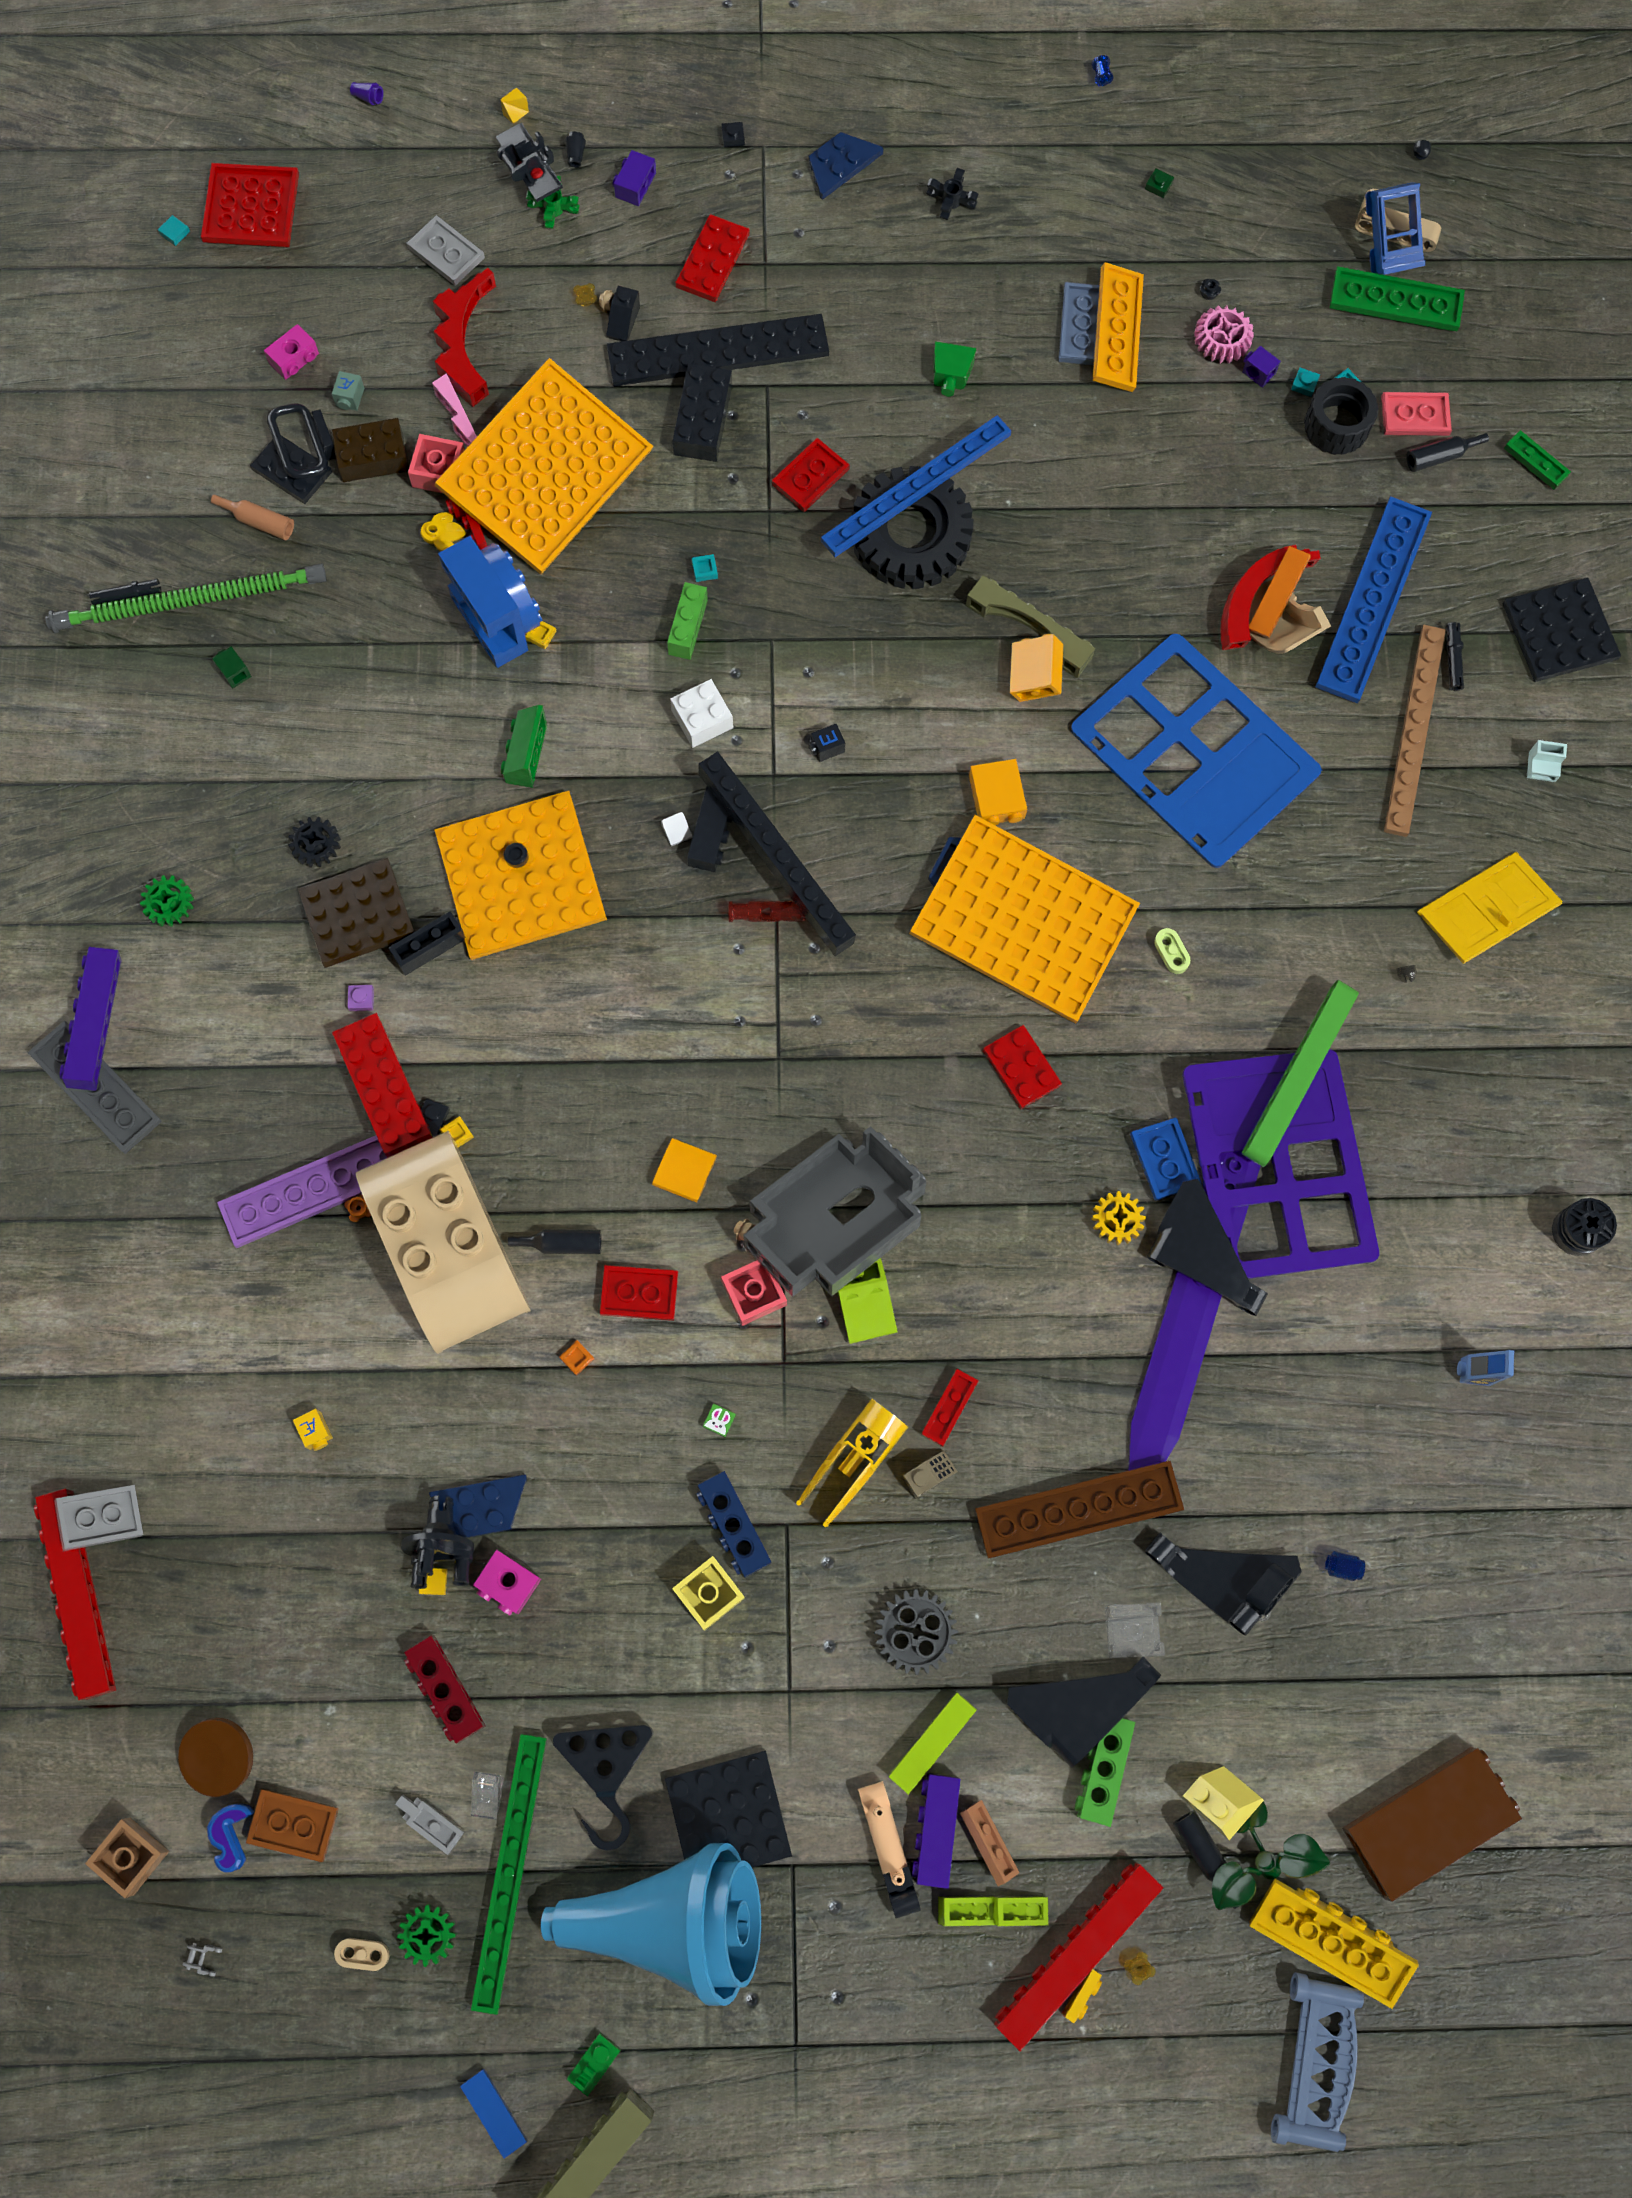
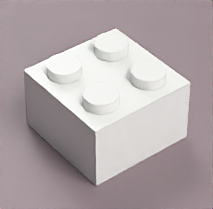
[670,679,733,748]

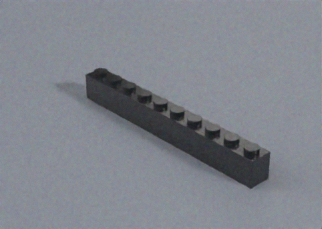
[698,751,856,956]

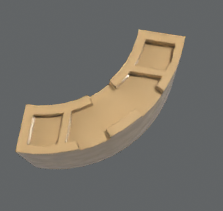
[1249,579,1331,654]

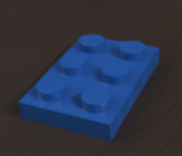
[1130,1118,1202,1201]

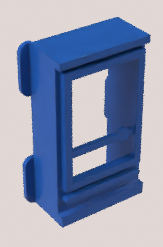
[1365,182,1425,275]

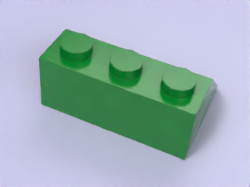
[501,705,547,788]

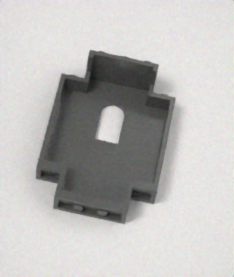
[744,1126,926,1297]

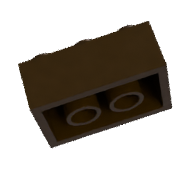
[332,418,409,483]

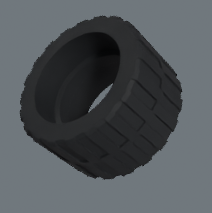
[1304,377,1379,455]

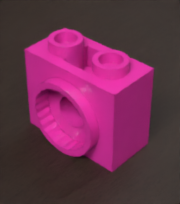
[473,1550,541,1615]

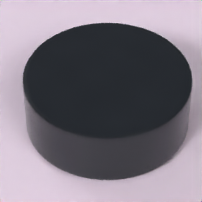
[504,843,529,868]

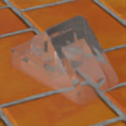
[471,1772,504,1820]

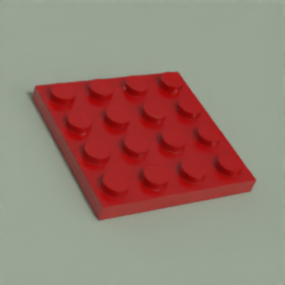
[201,163,299,247]

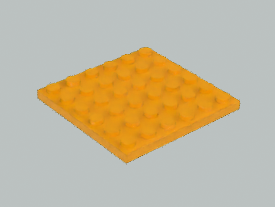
[435,791,607,960]

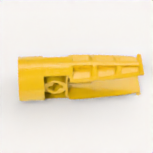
[796,1399,908,1527]

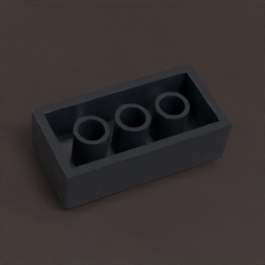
[672,363,732,462]

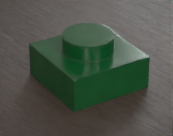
[1145,168,1175,198]

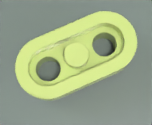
[1154,928,1190,974]

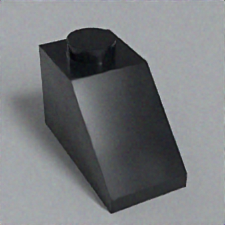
[606,286,640,341]

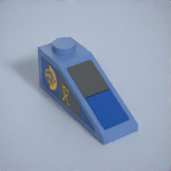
[1457,1350,1514,1386]

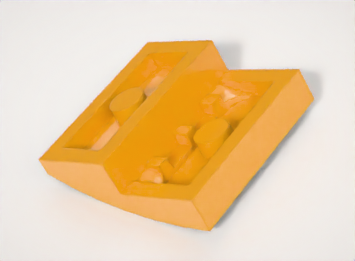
[652,1138,717,1203]

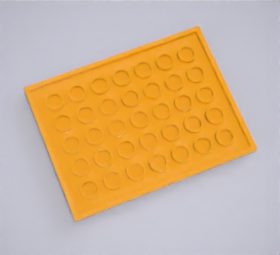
[435,358,653,575]

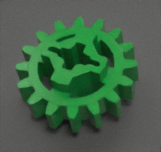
[140,875,194,927]
[397,1904,457,1967]

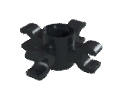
[926,168,979,220]

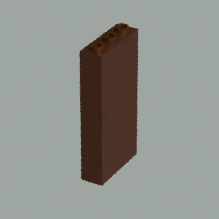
[1342,1747,1522,1902]

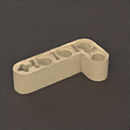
[1355,189,1441,252]

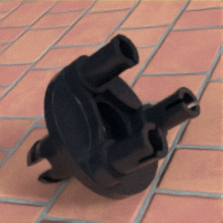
[401,1495,474,1589]

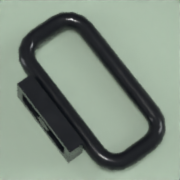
[267,403,336,479]

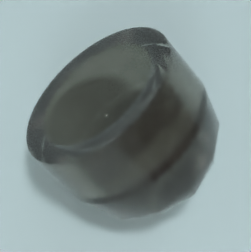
[1396,965,1417,983]

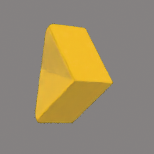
[501,88,529,123]

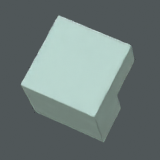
[1527,740,1567,782]

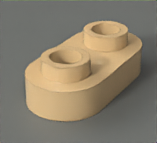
[334,1938,389,1971]

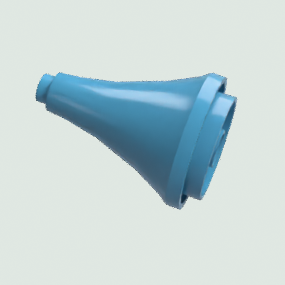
[541,1843,761,2006]

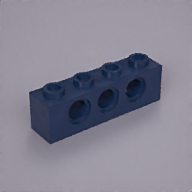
[696,1471,772,1578]

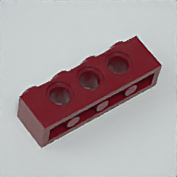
[404,1635,486,1744]

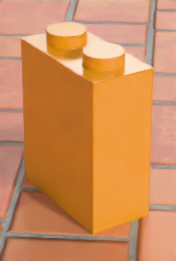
[1010,634,1063,702]
[969,759,1027,826]

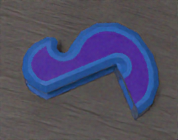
[207,1803,255,1872]

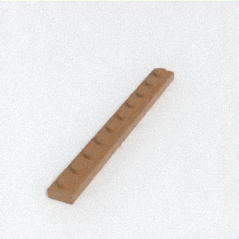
[1384,625,1446,837]

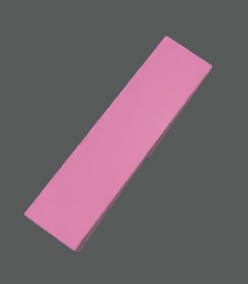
[432,373,477,447]

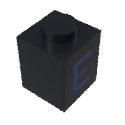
[808,724,846,762]

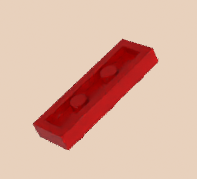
[921,1369,979,1447]

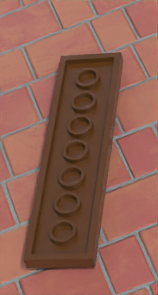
[975,1460,1184,1559]

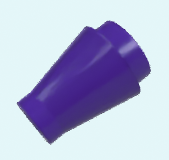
[350,82,384,105]

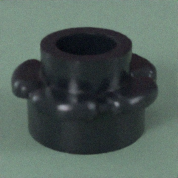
[1200,279,1221,300]

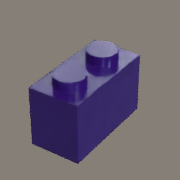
[612,150,656,207]

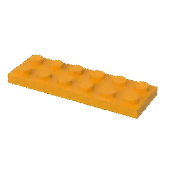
[1093,262,1144,392]

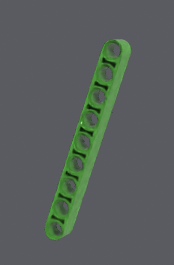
[1242,980,1359,1167]

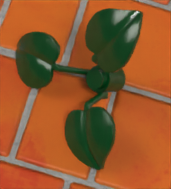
[1212,1801,1330,1910]

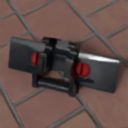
[495,122,563,202]

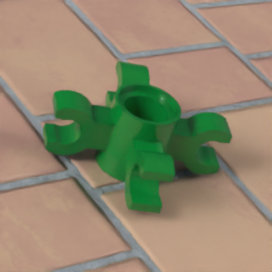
[526,176,580,229]

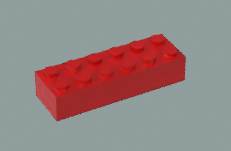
[332,1013,433,1158]

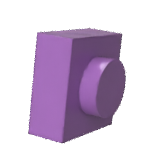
[348,985,374,1011]

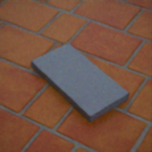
[1058,282,1100,365]

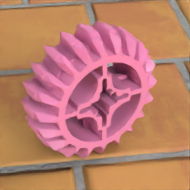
[1194,305,1254,364]

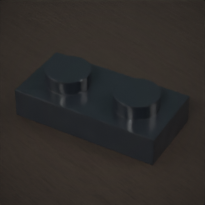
[421,1099,450,1137]

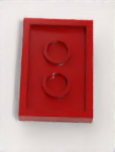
[772,438,850,512]
[983,1025,1062,1109]
[600,1265,679,1321]

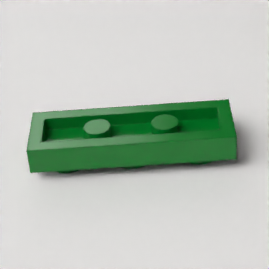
[1504,430,1571,490]

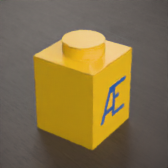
[293,1409,333,1451]

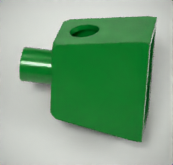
[933,341,976,397]

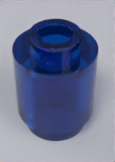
[1325,1551,1365,1581]

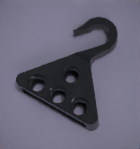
[553,1725,653,1850]

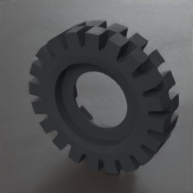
[852,466,974,589]

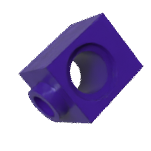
[1242,346,1281,388]

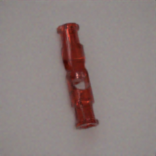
[729,901,806,922]

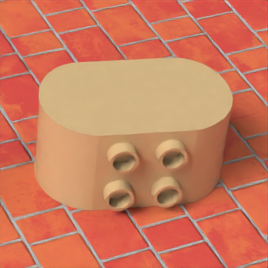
[356,1131,531,1354]

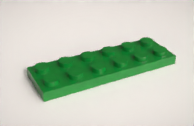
[1329,266,1465,332]

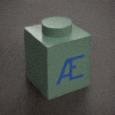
[332,371,365,411]

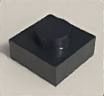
[721,122,745,147]

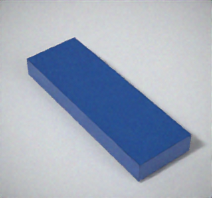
[460,2069,528,2159]

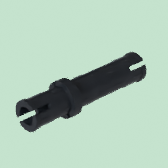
[89,578,162,606]
[1445,622,1464,691]

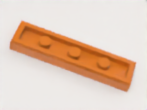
[1249,546,1311,639]

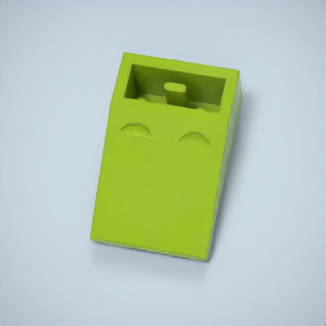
[837,1258,898,1344]

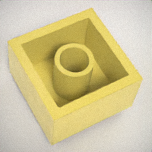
[672,1556,745,1631]

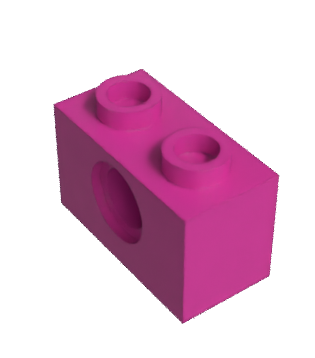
[264,324,319,380]

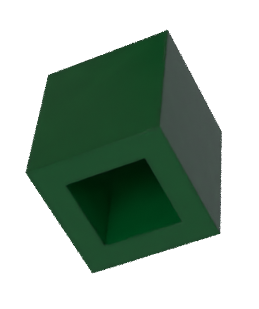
[212,646,252,689]

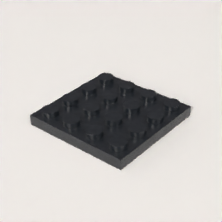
[1502,577,1621,682]
[665,1750,792,1868]

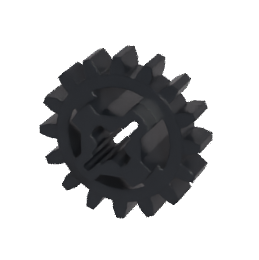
[288,817,341,868]

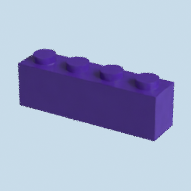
[911,1774,961,1889]

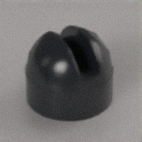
[1413,140,1431,160]

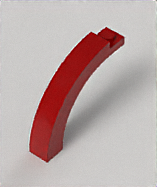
[1221,545,1321,650]

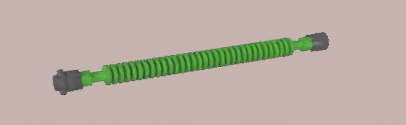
[45,563,327,633]

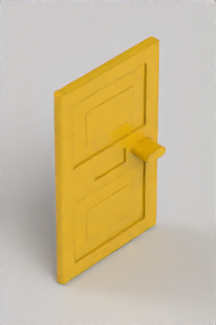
[1417,852,1563,964]

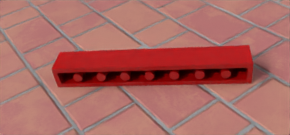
[34,1488,117,1700]
[994,1863,1164,2051]

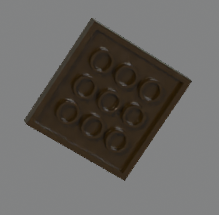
[298,858,414,968]

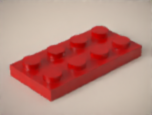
[676,214,750,303]

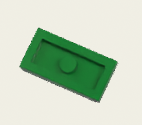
[566,2033,621,2097]

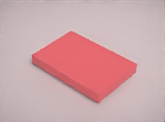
[1381,392,1452,436]

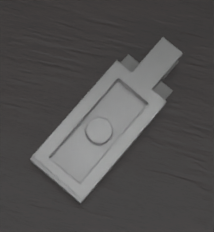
[395,1794,465,1855]

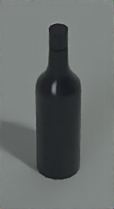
[1406,433,1489,472]
[508,1229,602,1254]
[1173,1810,1238,1909]

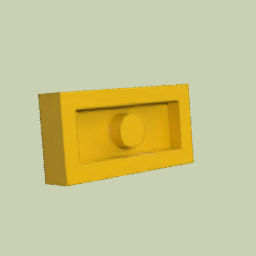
[1062,1969,1102,2023]

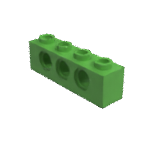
[1074,1718,1135,1827]

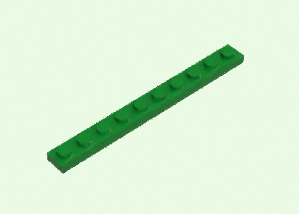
[471,1734,547,2015]

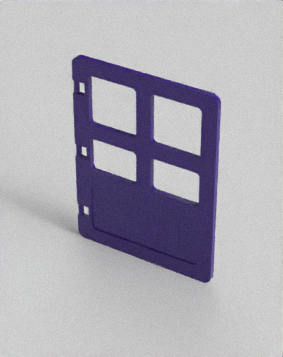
[1182,1049,1380,1279]

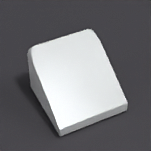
[661,812,693,847]

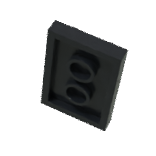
[250,436,332,504]

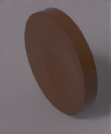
[178,1718,253,1797]

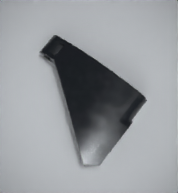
[1147,1179,1268,1316]
[1144,1532,1302,1636]
[1007,1656,1161,1768]

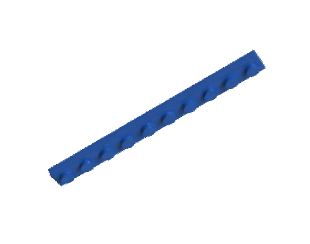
[821,415,1011,557]

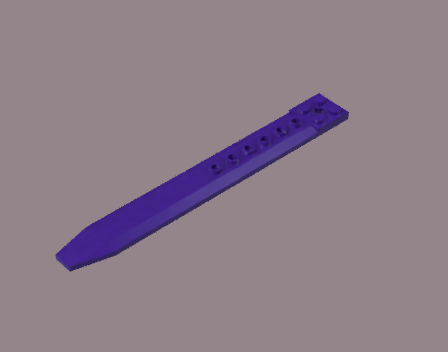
[1128,1151,1260,1471]

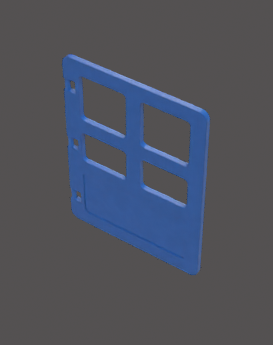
[1071,634,1321,868]

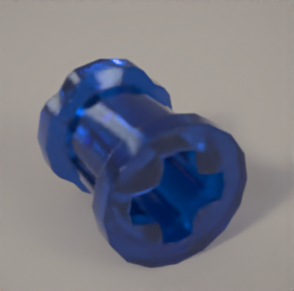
[1091,55,1114,86]

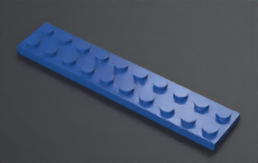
[1315,496,1432,704]

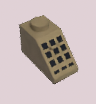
[902,1451,958,1499]

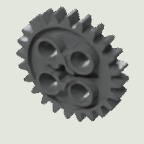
[875,1589,958,1675]

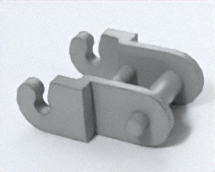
[182,1943,222,1976]

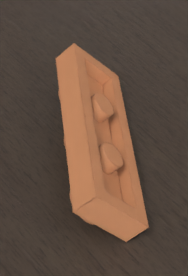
[960,1800,1019,1886]

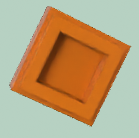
[559,1340,594,1376]

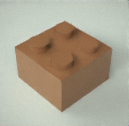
[85,1818,169,1898]

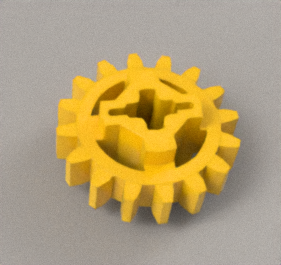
[1092,1191,1146,1245]

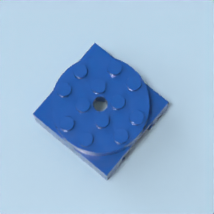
[438,536,542,668]

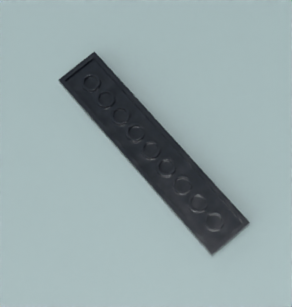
[607,314,829,387]

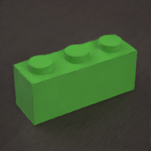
[667,582,708,660]

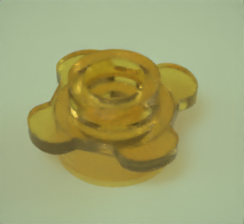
[573,283,597,306]
[1124,1952,1156,1985]

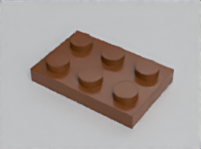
[246,1789,339,1862]

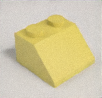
[1183,1766,1264,1840]

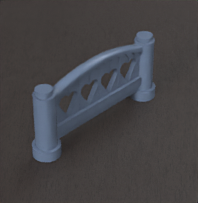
[1271,1972,1364,2152]

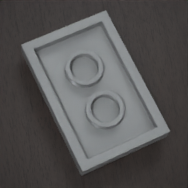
[407,215,485,286]
[54,1485,143,1551]

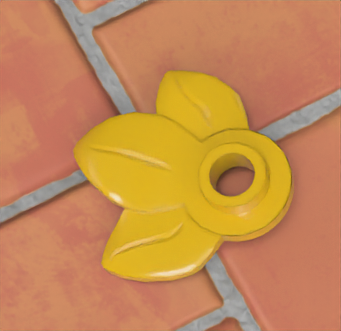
[420,512,466,551]

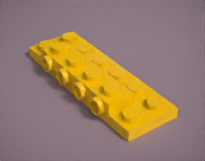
[1249,1879,1419,2009]

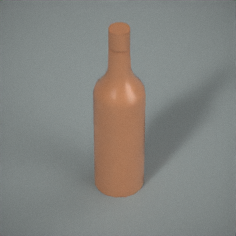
[211,495,294,540]

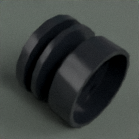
[1552,1198,1617,1256]

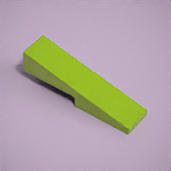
[889,1692,977,1795]
[938,1896,1048,1926]

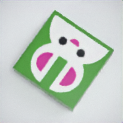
[703,1404,736,1438]

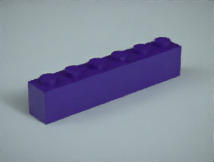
[60,947,122,1091]

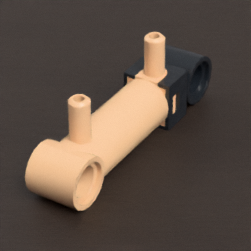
[858,1781,921,1919]

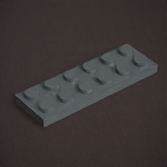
[28,1020,162,1154]

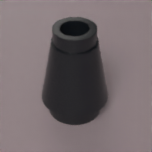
[565,131,586,168]

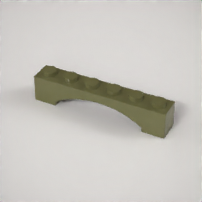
[966,575,1095,678]

